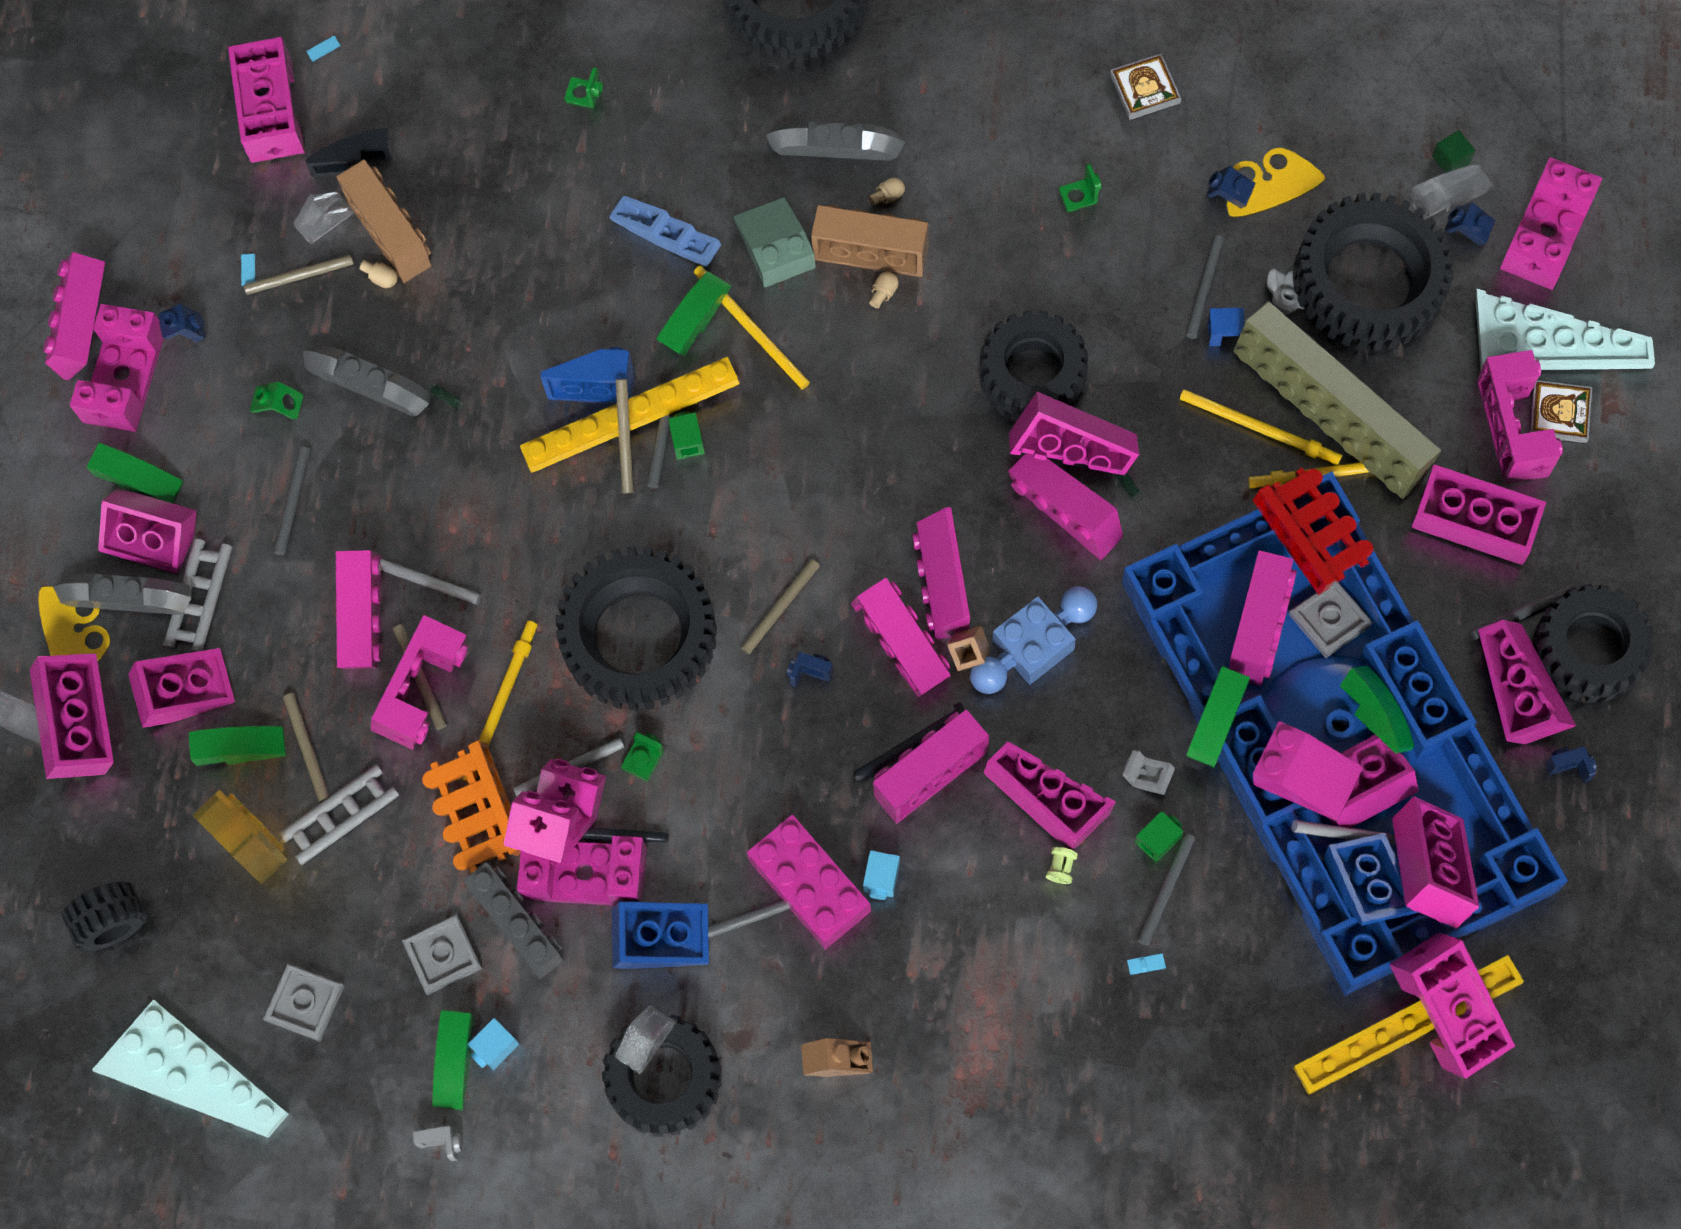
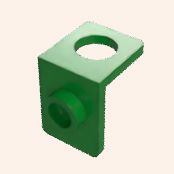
[564,67,603,108]
[1059,163,1102,212]
[250,382,303,420]

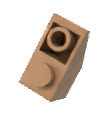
[801,1038,873,1077]

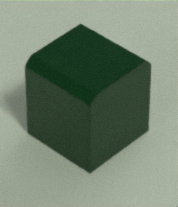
[1432,130,1476,177]

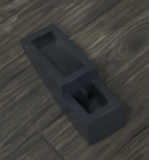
[306,128,393,177]

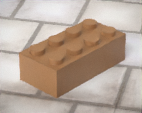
[336,159,431,283]
[811,205,929,277]

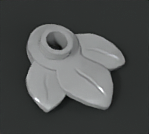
[1266,269,1308,315]

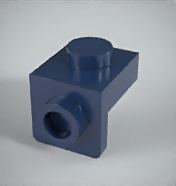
[1206,166,1256,209]
[1445,202,1496,245]
[158,304,205,342]
[786,652,834,687]
[1545,746,1597,783]

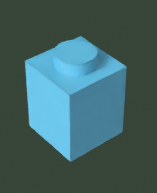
[863,851,900,900]
[468,1018,519,1070]

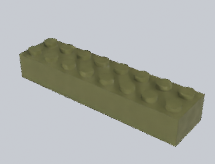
[1233,302,1441,499]

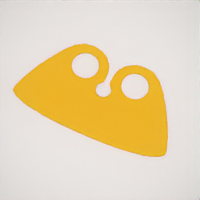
[1227,148,1325,217]
[38,586,110,662]

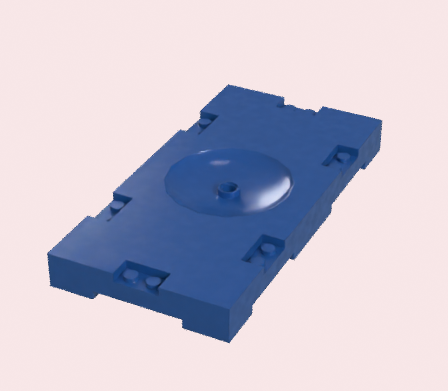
[1122,472,1568,996]

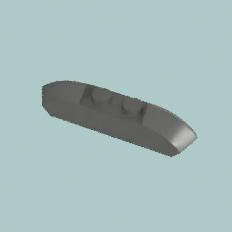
[766,121,905,161]
[303,345,430,416]
[53,574,192,615]

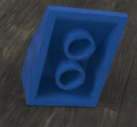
[540,347,635,404]
[1322,833,1419,926]
[612,902,709,969]

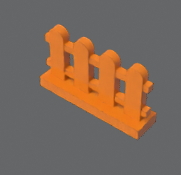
[422,740,521,873]

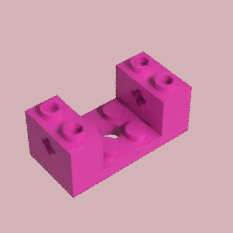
[228,37,305,163]
[1500,157,1603,290]
[69,304,164,432]
[1477,350,1563,484]
[371,615,468,750]
[504,759,606,863]
[517,836,647,905]
[1389,932,1515,1079]

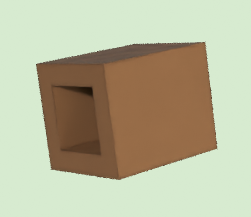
[947,625,991,671]

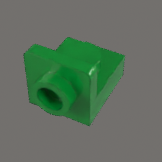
[621,732,664,782]

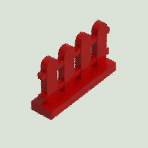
[1252,468,1373,595]

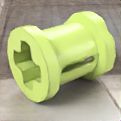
[1045,847,1078,884]

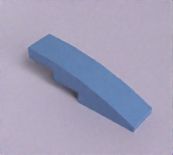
[609,195,721,267]

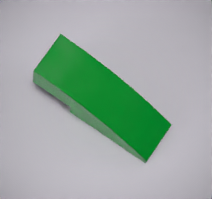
[656,271,731,356]
[87,443,184,504]
[1340,665,1415,753]
[1186,666,1250,767]
[188,726,286,766]
[432,1010,475,1110]

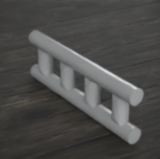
[163,539,233,652]
[279,764,399,865]

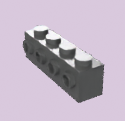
[463,862,563,980]

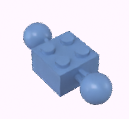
[970,586,1097,694]

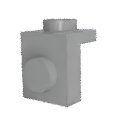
[1123,750,1175,795]
[413,1123,462,1161]

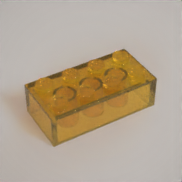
[192,790,288,885]

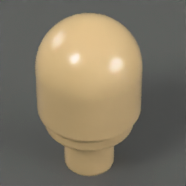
[868,177,905,206]
[360,260,398,288]
[869,272,899,308]

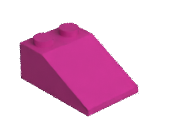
[128,648,235,728]
[1253,721,1363,822]

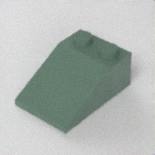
[733,197,816,288]

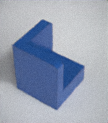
[1207,308,1245,346]

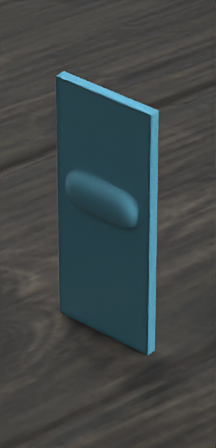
[306,36,340,62]
[241,254,255,286]
[1127,953,1166,975]

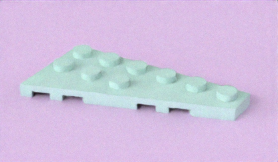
[1475,289,1655,370]
[92,1000,289,1138]

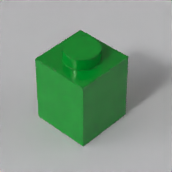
[668,412,705,460]
[1135,811,1184,863]

